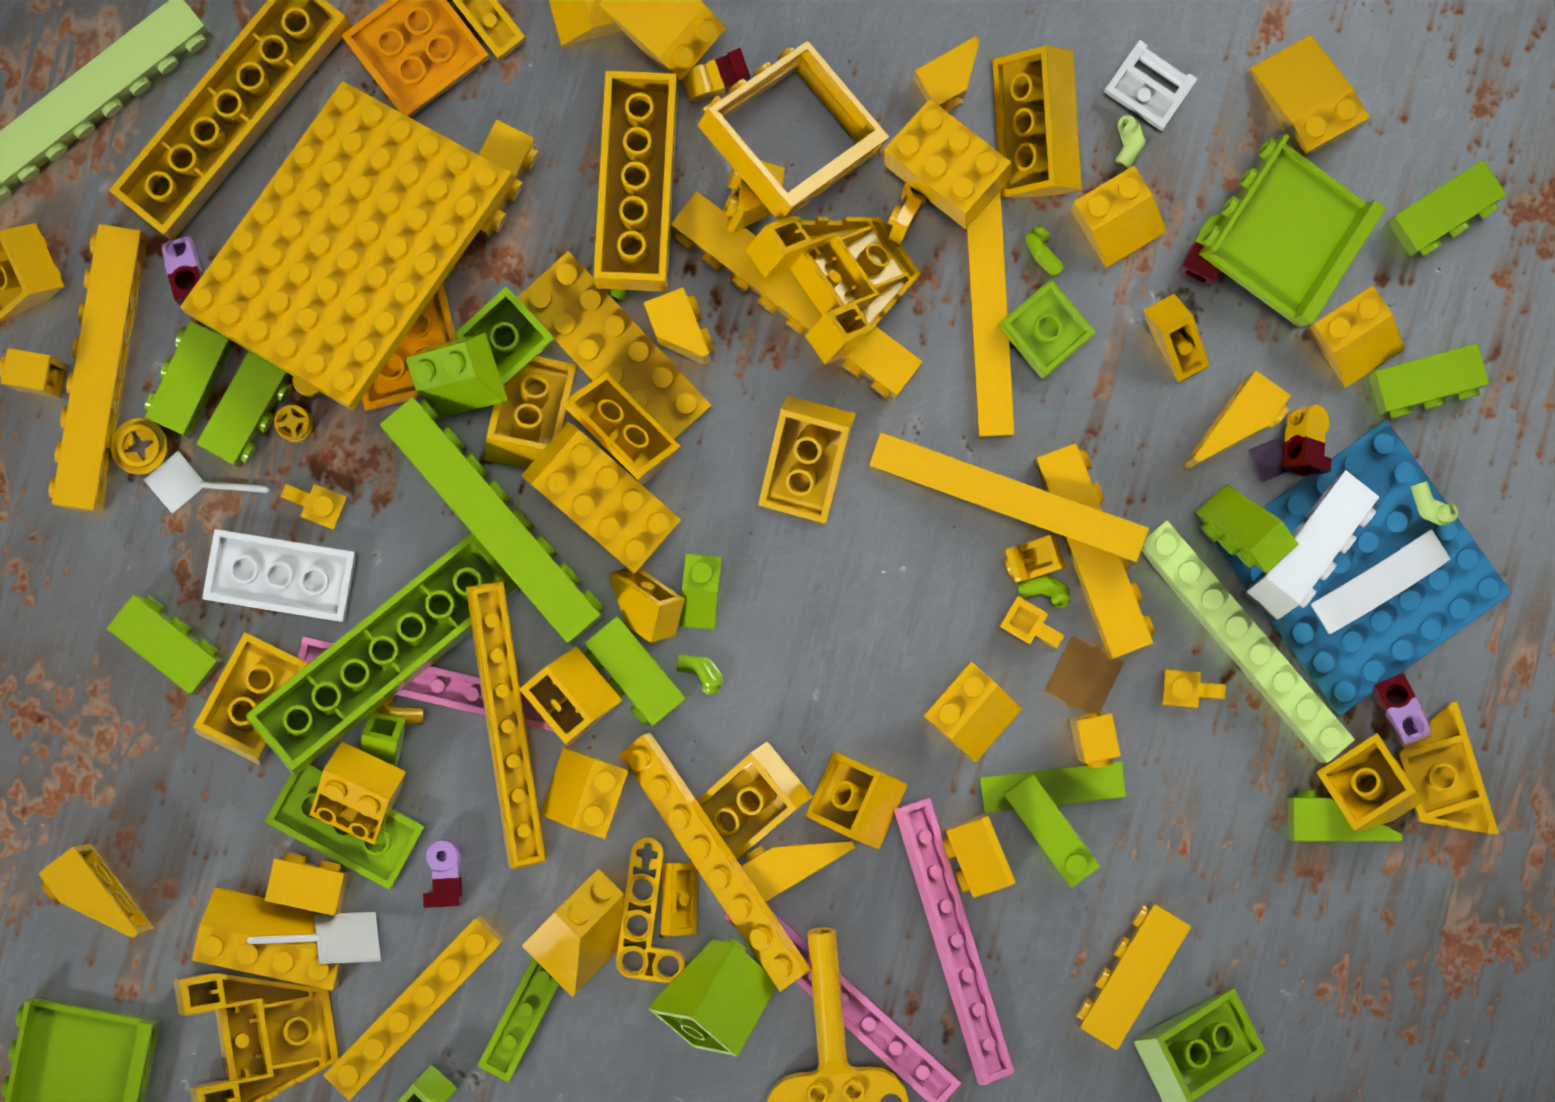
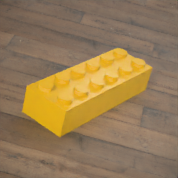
[593,71,678,292]

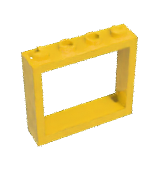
[697,41,889,220]

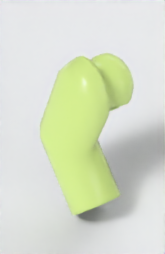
[1114,115,1146,170]
[1410,481,1458,526]

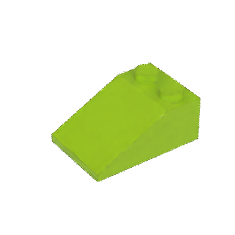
[1133,988,1266,1102]

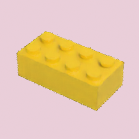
[521,422,681,574]

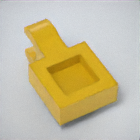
[887,182,927,245]
[280,484,348,530]
[999,596,1064,649]
[1162,669,1226,708]

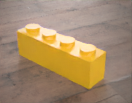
[1076,902,1192,1050]

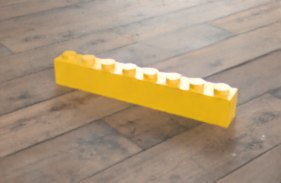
[671,191,923,399]
[48,224,148,513]

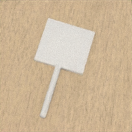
[247,912,381,964]

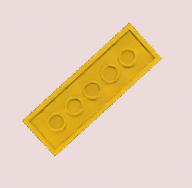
[517,251,712,440]

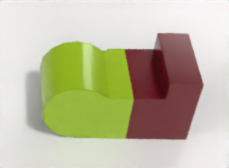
[1178,214,1223,287]

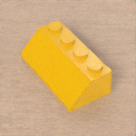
[992,45,1082,198]
[192,887,345,991]

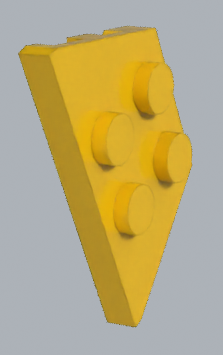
[1396,701,1499,835]

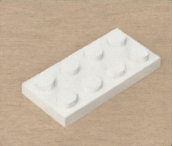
[202,529,357,623]

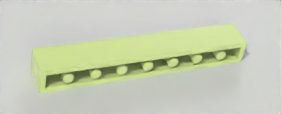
[0,0,211,203]
[1141,520,1355,763]

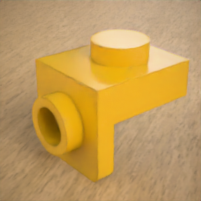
[1005,534,1066,583]

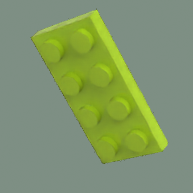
[264,764,426,890]

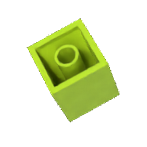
[648,939,777,1057]

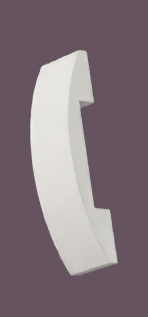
[1310,529,1451,634]

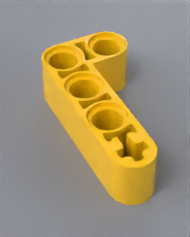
[616,837,685,983]

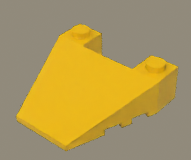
[745,216,921,365]
[173,972,339,1102]

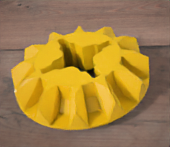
[111,418,169,475]

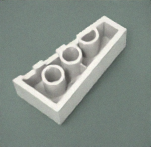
[1243,470,1379,621]

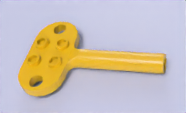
[766,927,909,1102]

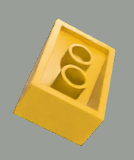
[596,0,727,81]
[1249,34,1370,158]
[484,356,577,469]
[1183,370,1291,469]
[758,395,856,524]
[193,632,309,766]
[697,741,813,860]
[38,844,154,938]

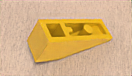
[741,840,856,902]

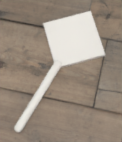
[144,451,270,514]

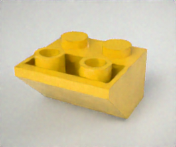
[643,287,715,365]
[519,646,623,747]
[310,741,407,845]

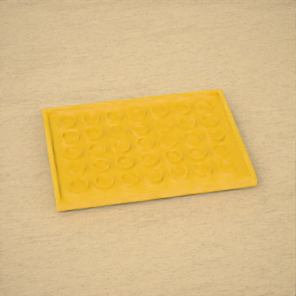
[180,81,515,411]

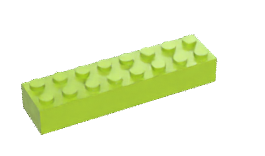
[379,397,604,646]
[245,532,518,777]

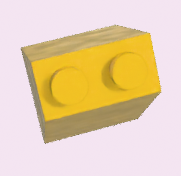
[522,868,624,997]

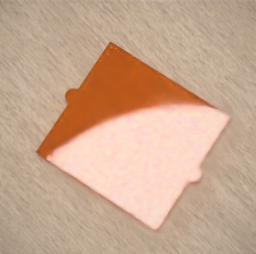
[1044,636,1124,714]

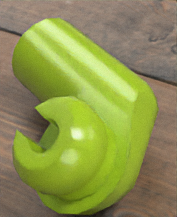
[1025,225,1065,277]
[1017,575,1070,608]

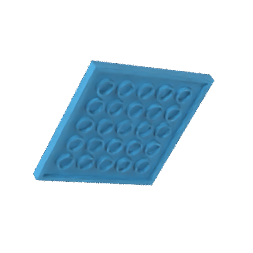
[1212,420,1512,717]

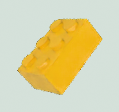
[883,99,1012,229]

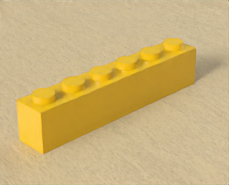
[1033,443,1155,659]
[323,915,505,1101]

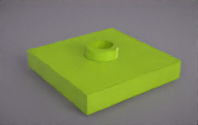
[997,278,1096,379]

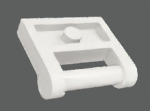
[1104,40,1198,131]

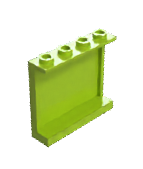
[1199,134,1386,328]
[1,997,160,1102]

